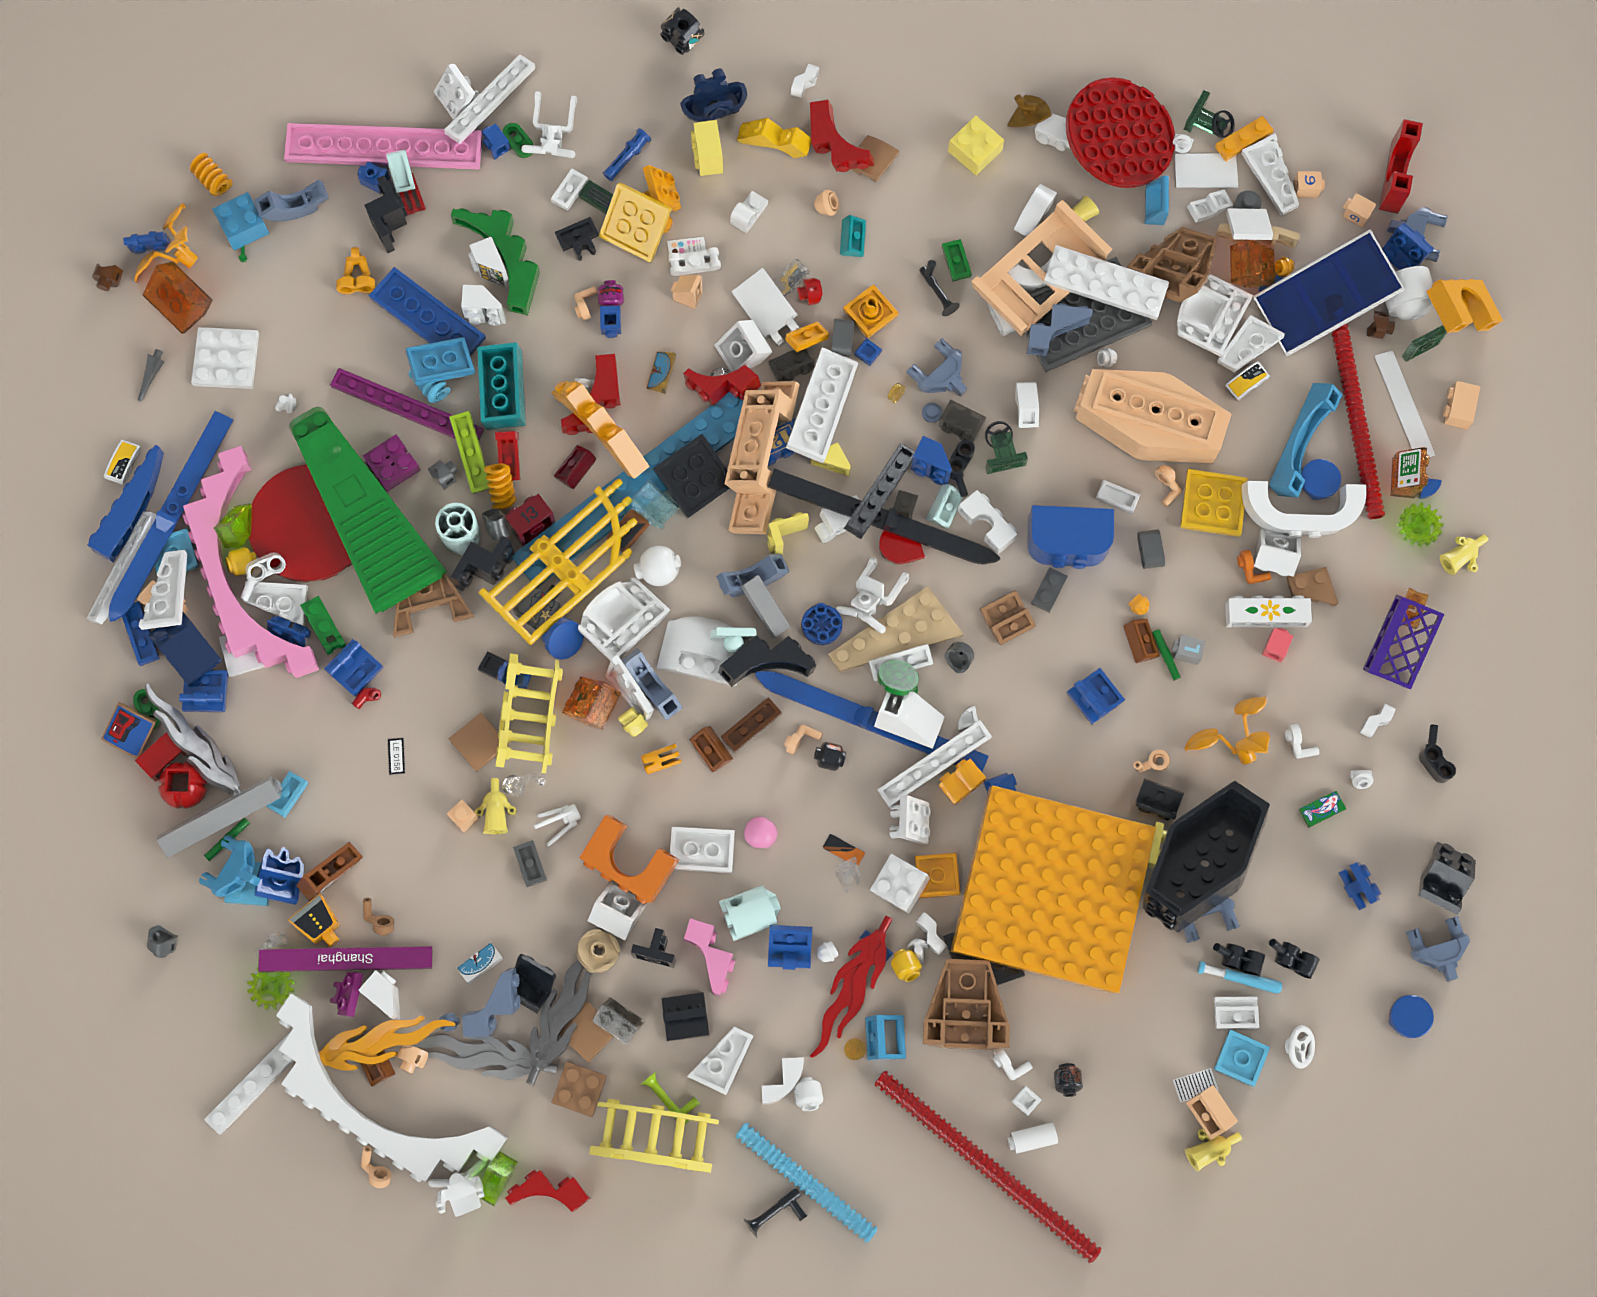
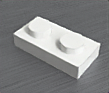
[551,168,589,211]

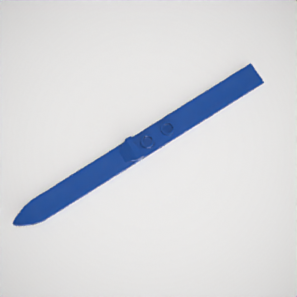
[108,411,233,622]
[755,671,989,772]

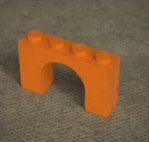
[579,815,680,904]

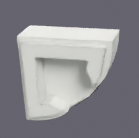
[958,706,978,731]

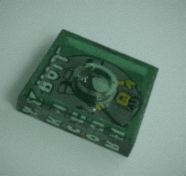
[1402,325,1447,362]

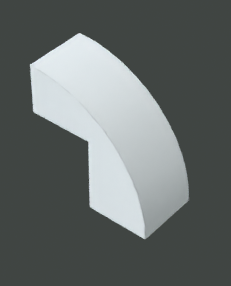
[1014,184,1057,236]
[762,1057,804,1105]

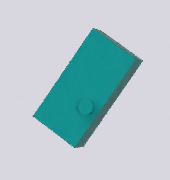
[477,342,526,430]

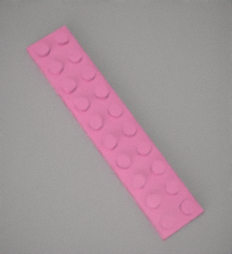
[284,123,483,169]

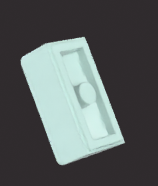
[926,484,963,529]

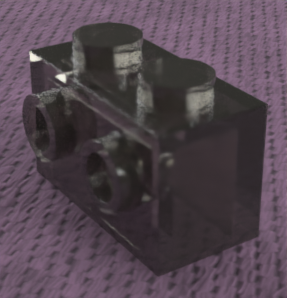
[938,399,986,444]

